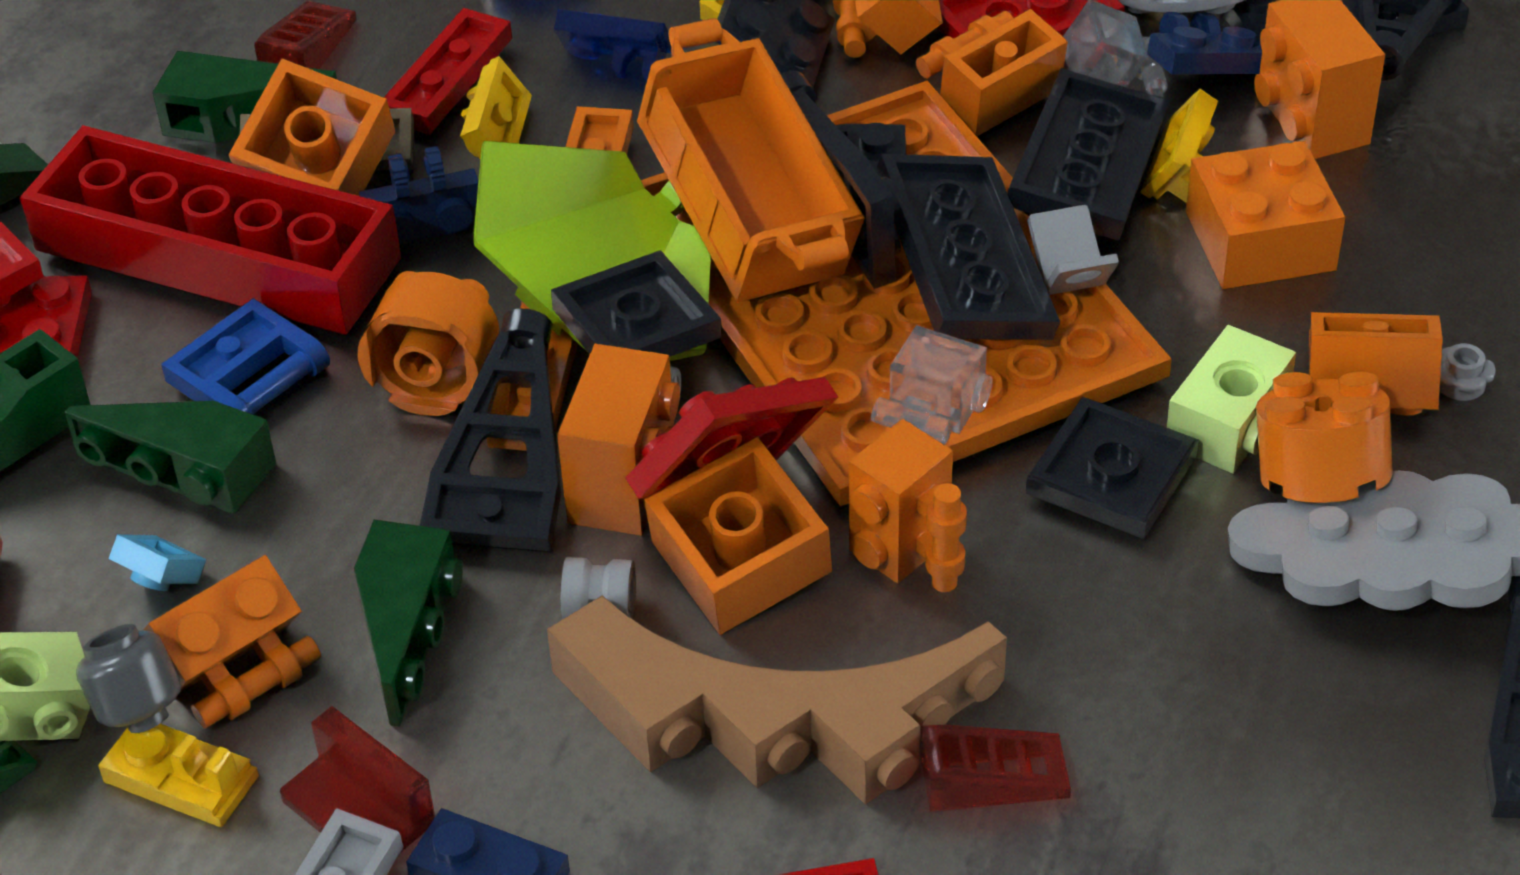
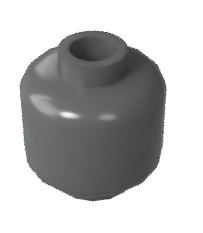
[76,624,181,733]

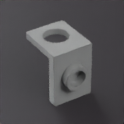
[1027,205,1119,295]

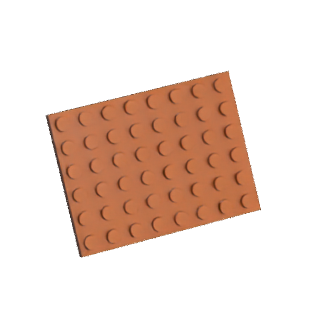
[641,80,1172,507]

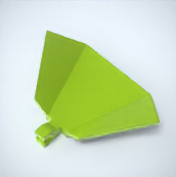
[474,141,711,361]

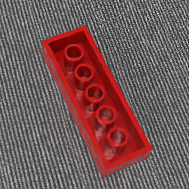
[20,125,401,335]

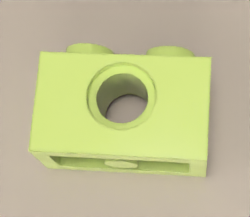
[1167,325,1296,474]
[0,632,90,741]

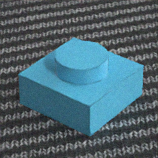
[109,534,206,591]

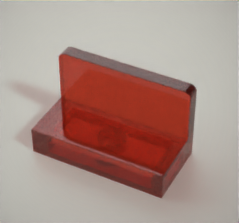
[280,706,435,853]

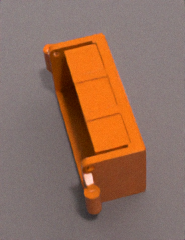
[637,18,865,303]

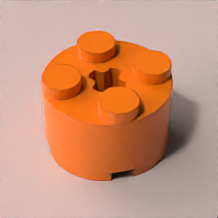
[358,271,500,416]
[1256,372,1393,503]

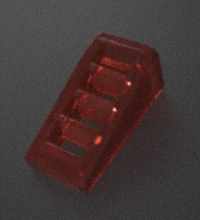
[254,1,357,69]
[920,725,1071,812]

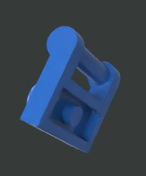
[161,298,330,415]

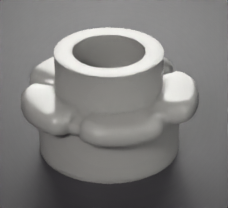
[1440,343,1496,401]

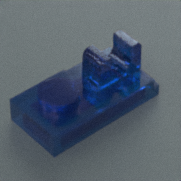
[554,9,672,82]

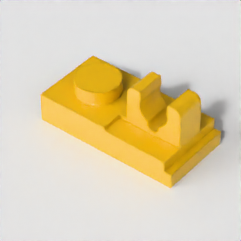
[460,56,532,159]
[1140,89,1218,203]
[98,723,259,828]

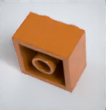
[1254,0,1385,159]
[229,59,396,196]
[1186,140,1346,290]
[557,343,680,536]
[644,437,832,635]

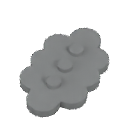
[1228,470,1520,611]

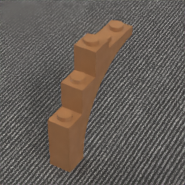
[547,595,1007,804]

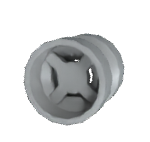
[560,557,636,620]

